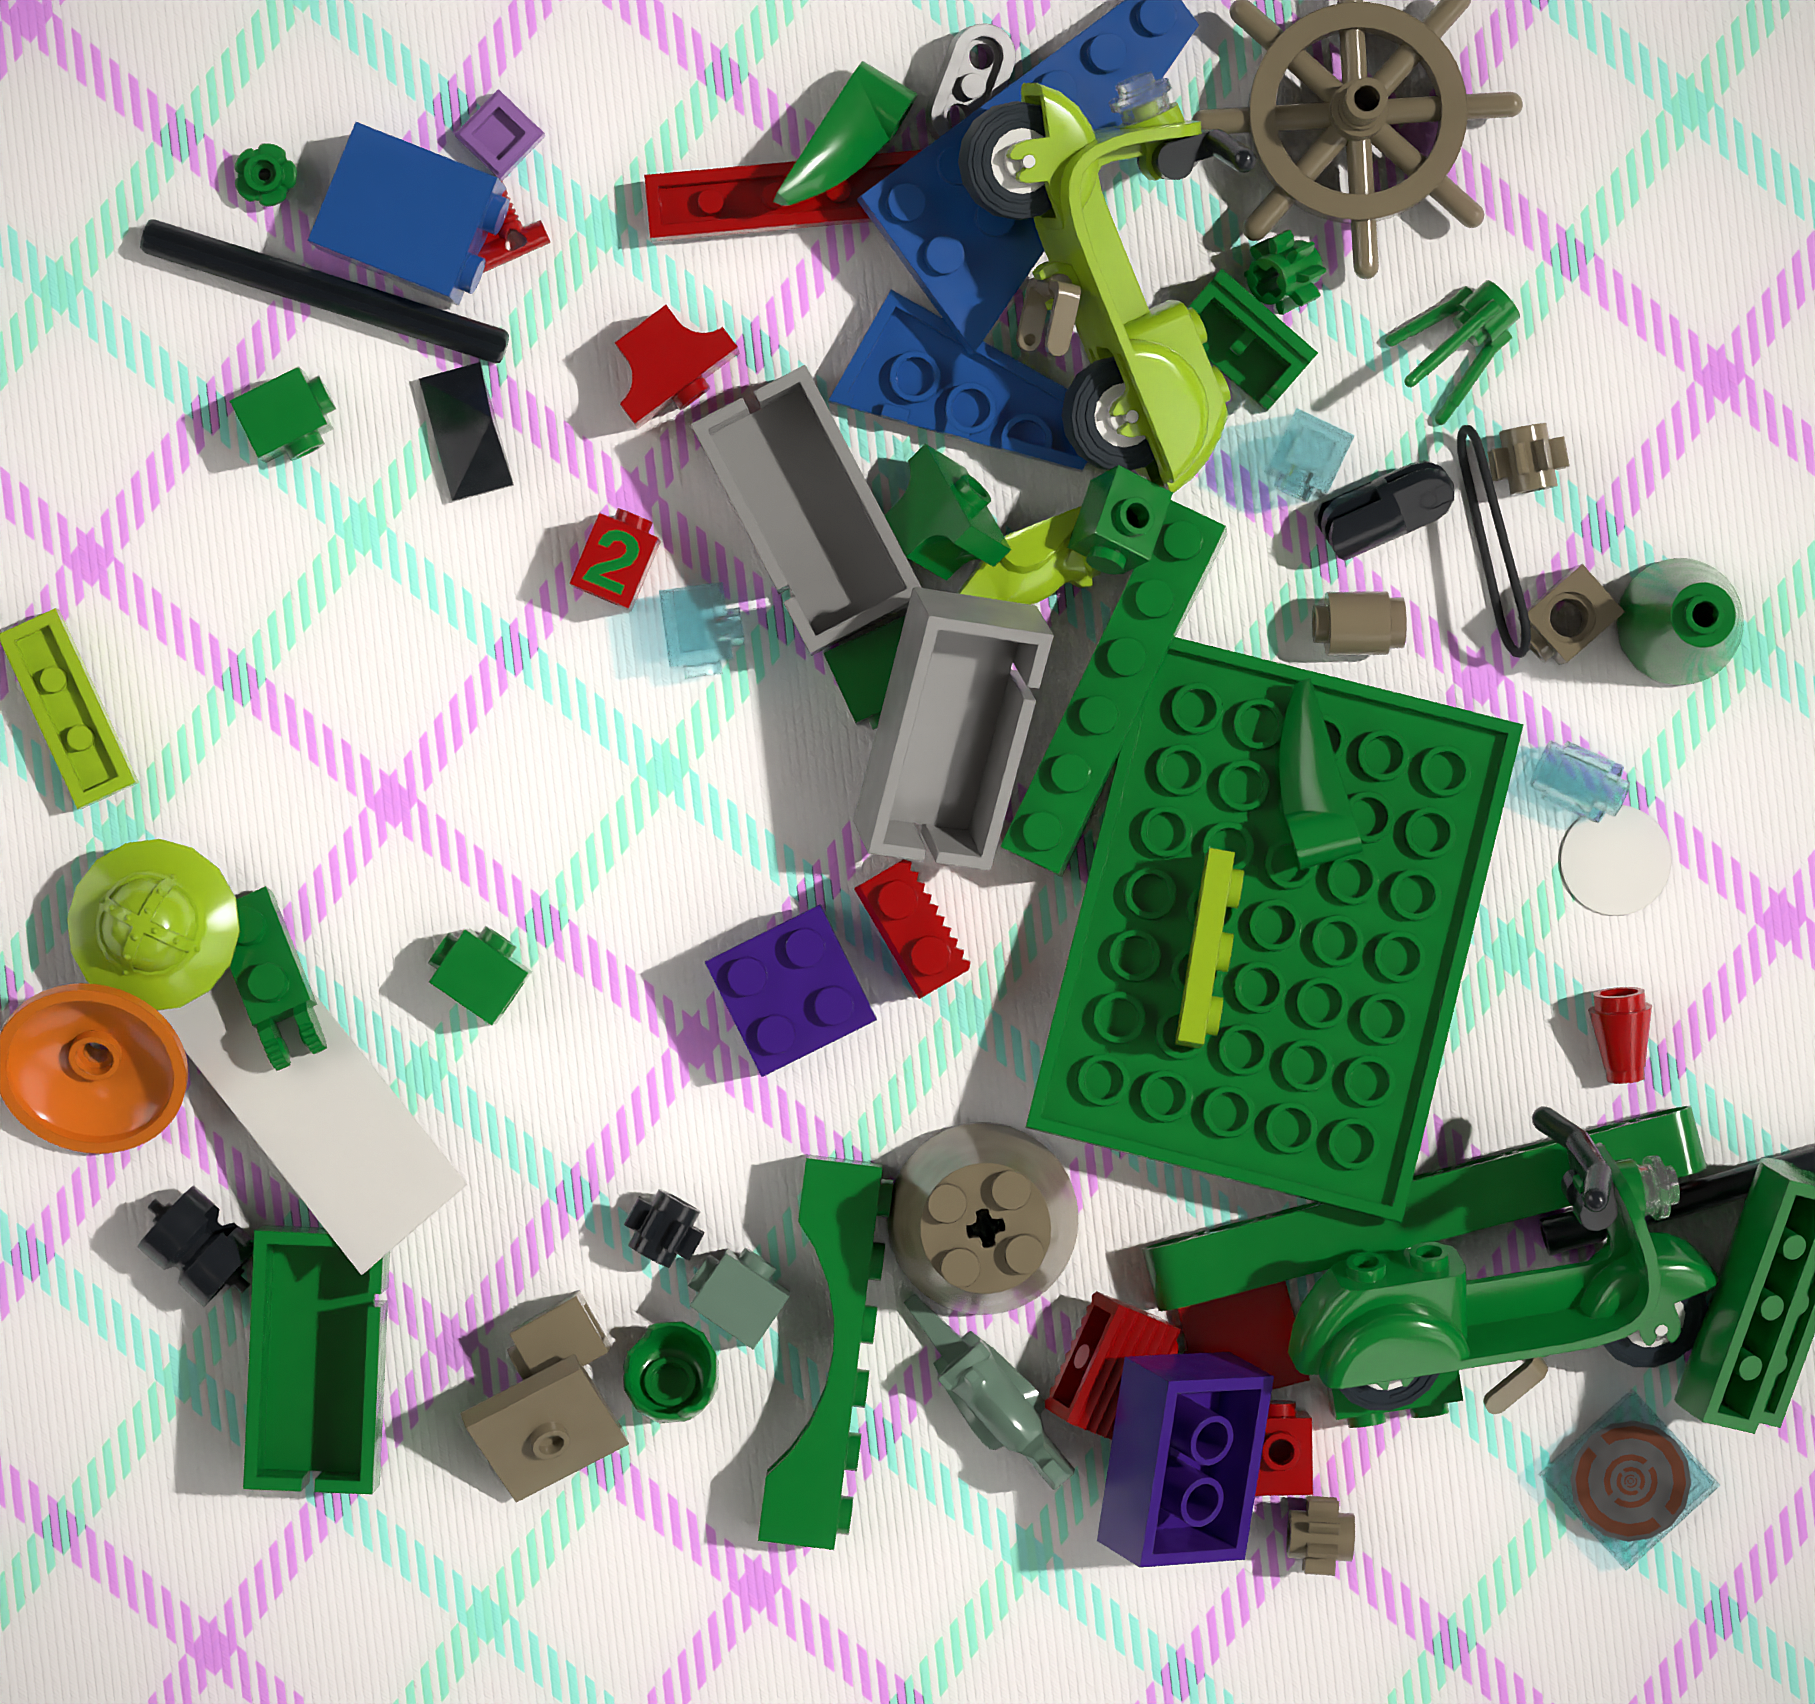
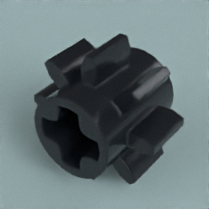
[624,1189,705,1268]

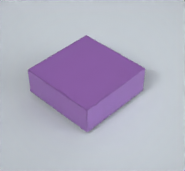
[454,89,546,181]

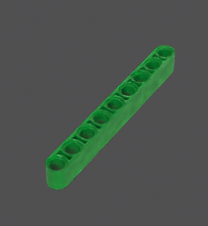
[1142,1106,1707,1311]

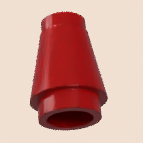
[1588,987,1652,1084]

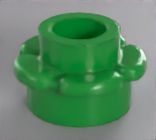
[234,143,297,207]

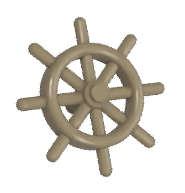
[1191,0,1523,279]

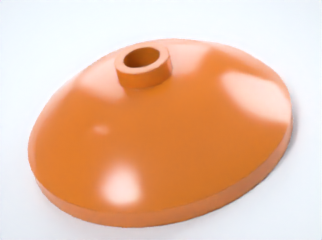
[0,983,188,1154]

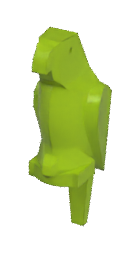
[957,506,1102,605]

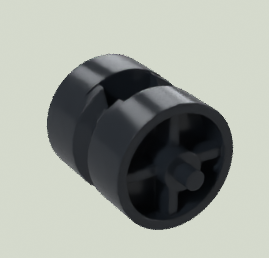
[137,1185,254,1307]

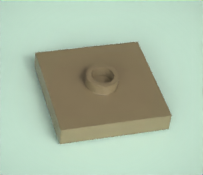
[460,1354,629,1503]

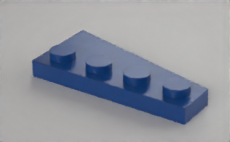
[828,289,1087,472]

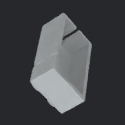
[691,365,922,656]
[853,587,1054,871]

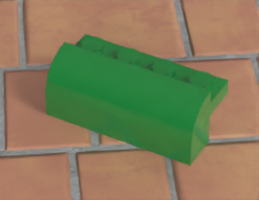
[1674,1158,1815,1434]

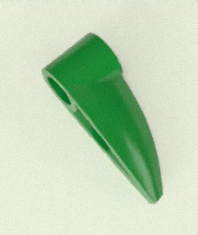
[773,61,918,206]
[1279,678,1363,870]

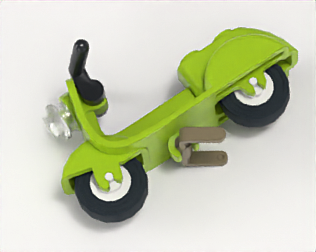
[958,71,1257,493]

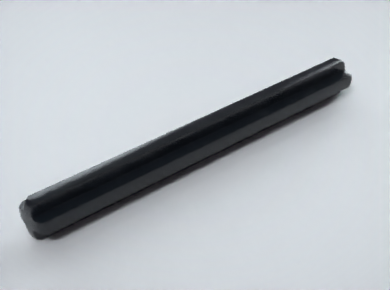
[140,219,509,364]

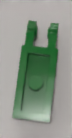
[229,886,327,1071]

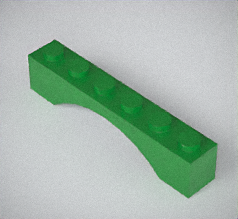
[1000,500,1228,877]
[758,1154,894,1550]

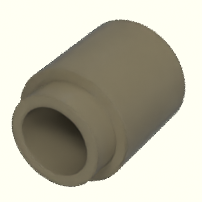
[1312,591,1407,656]

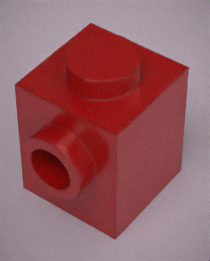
[1255,1400,1313,1496]

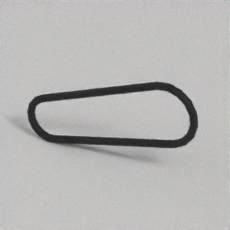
[1457,425,1531,658]

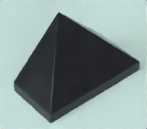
[419,362,514,502]

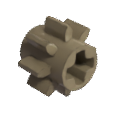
[1487,423,1570,495]
[1286,1496,1355,1576]

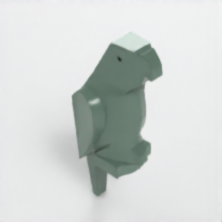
[904,1293,1075,1490]

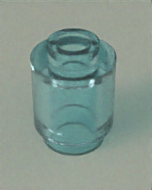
[1530,740,1630,823]

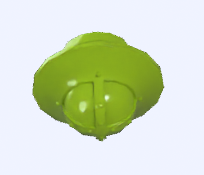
[67,839,240,1011]

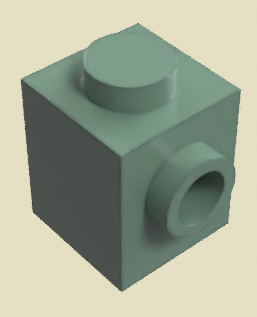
[688,1247,791,1350]

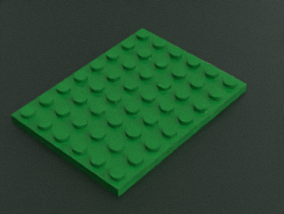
[1025,637,1524,1223]

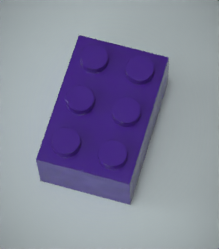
[1097,1352,1274,1568]

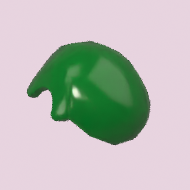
[623,1321,719,1424]

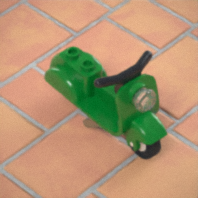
[1288,1106,1719,1414]

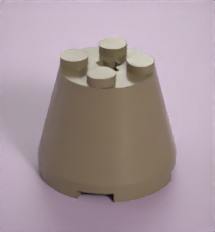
[887,1122,1079,1315]

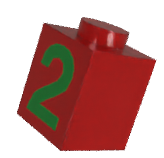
[569,508,661,612]

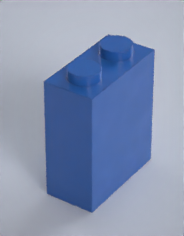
[307,121,510,306]

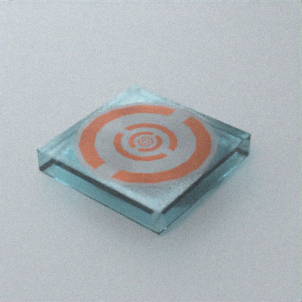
[1538,1389,1721,1571]

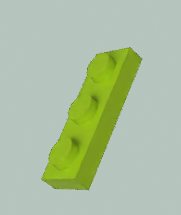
[0,608,139,809]
[1175,848,1244,1049]

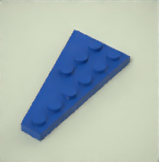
[856,0,1199,355]

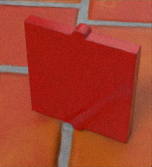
[1177,1281,1310,1390]

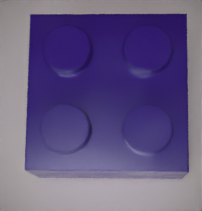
[705,904,877,1077]

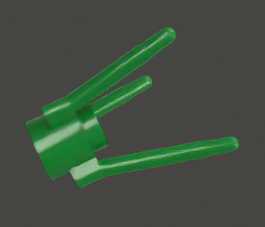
[1385,280,1520,425]

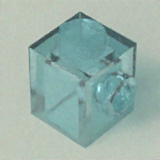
[1264,408,1355,502]
[659,582,745,679]

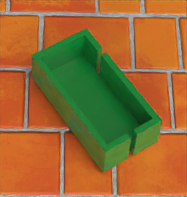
[243,1225,390,1495]

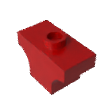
[615,305,739,429]

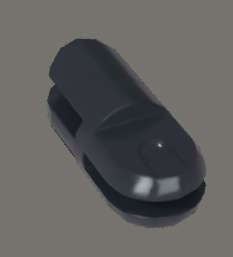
[1314,460,1454,560]

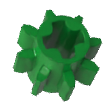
[1244,229,1326,315]

